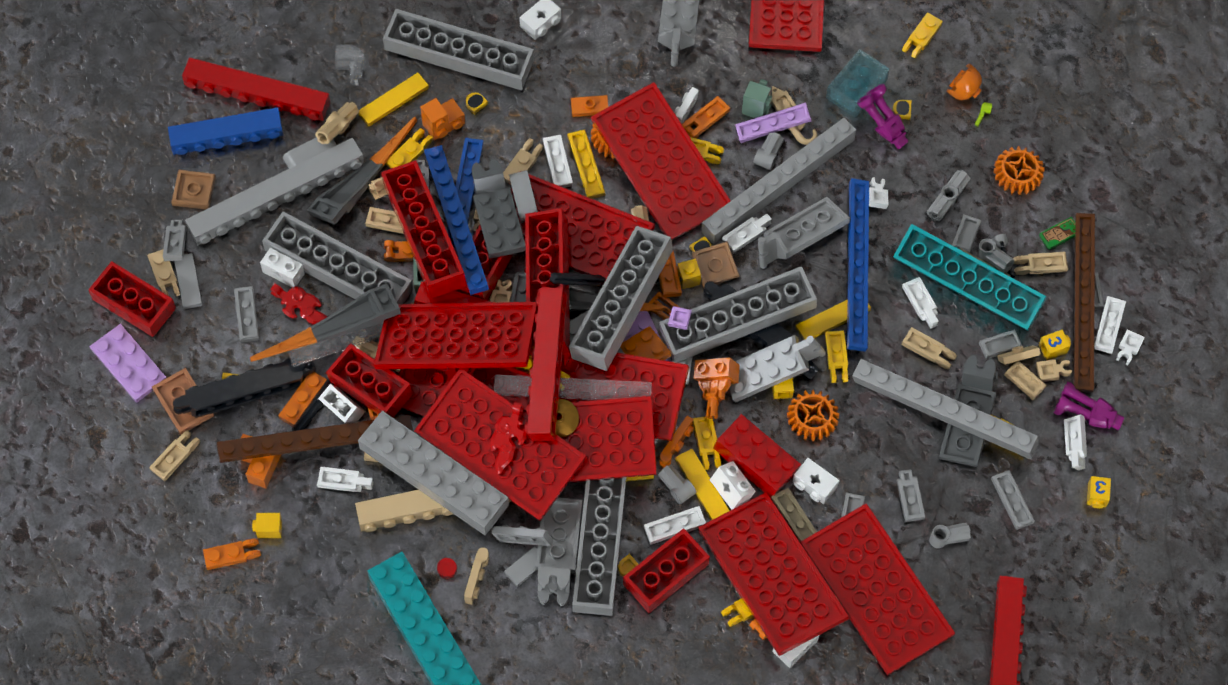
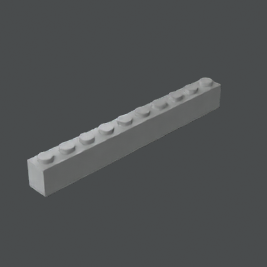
[702,118,856,245]
[185,138,364,246]
[852,359,1039,460]

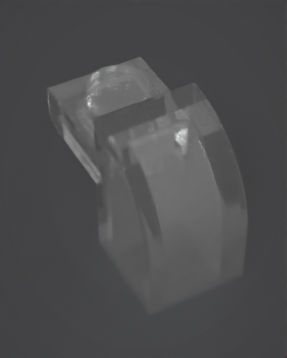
[335,44,366,85]

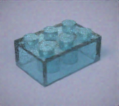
[826,49,890,118]

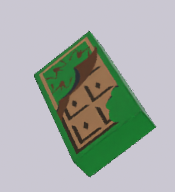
[1039,217,1075,251]

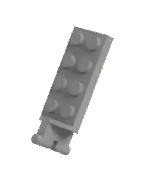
[658,0,699,67]
[758,197,850,269]
[729,335,826,402]

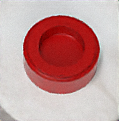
[437,558,457,579]

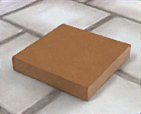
[171,170,216,210]
[691,241,740,289]

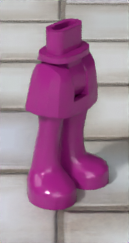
[857,83,909,149]
[1053,381,1124,430]

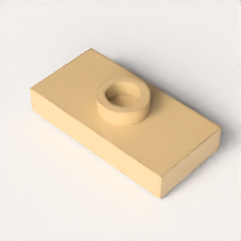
[997,345,1041,365]
[1004,361,1047,400]

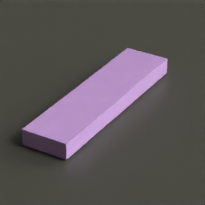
[735,103,811,143]

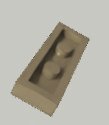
[771,488,817,542]

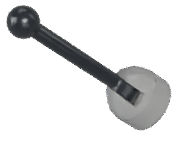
[992,234,1016,278]

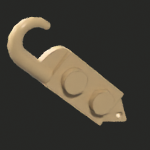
[771,86,817,145]

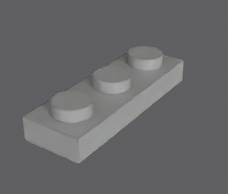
[492,525,553,546]

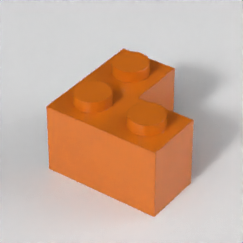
[420,98,465,141]
[241,434,282,489]

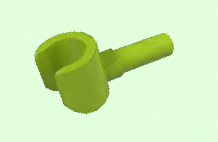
[975,102,992,126]

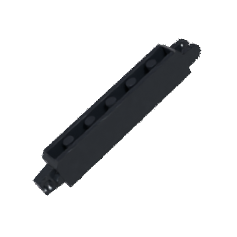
[704,281,819,379]
[173,358,316,418]

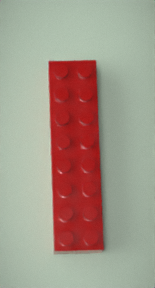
[381,160,467,299]
[525,208,570,356]

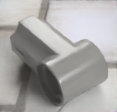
[753,132,784,170]
[978,238,1014,273]
[658,464,697,505]
[929,523,971,548]

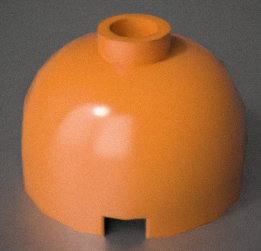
[947,63,982,101]

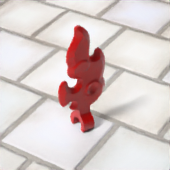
[270,283,327,325]
[490,402,527,474]

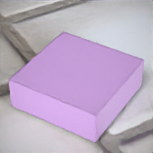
[668,306,692,330]

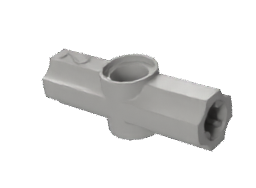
[927,170,971,222]

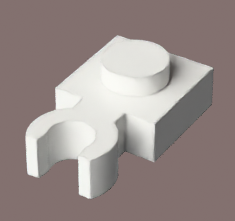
[869,177,889,209]
[1116,329,1145,365]

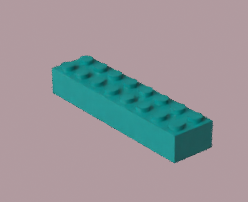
[893,224,1047,331]
[367,552,481,685]

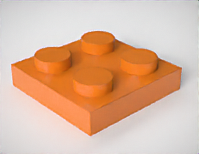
[620,326,671,360]

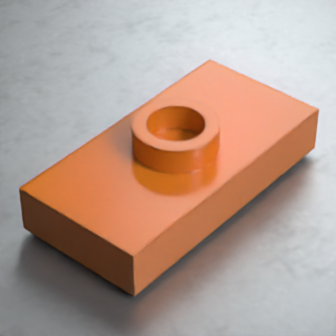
[571,95,608,117]

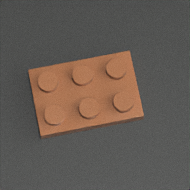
[152,368,214,435]

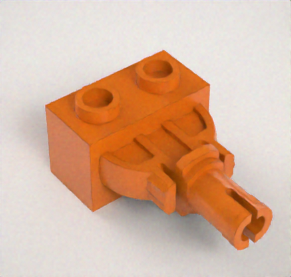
[693,358,740,419]

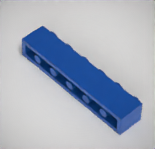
[168,108,283,155]

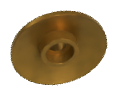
[556,399,579,438]

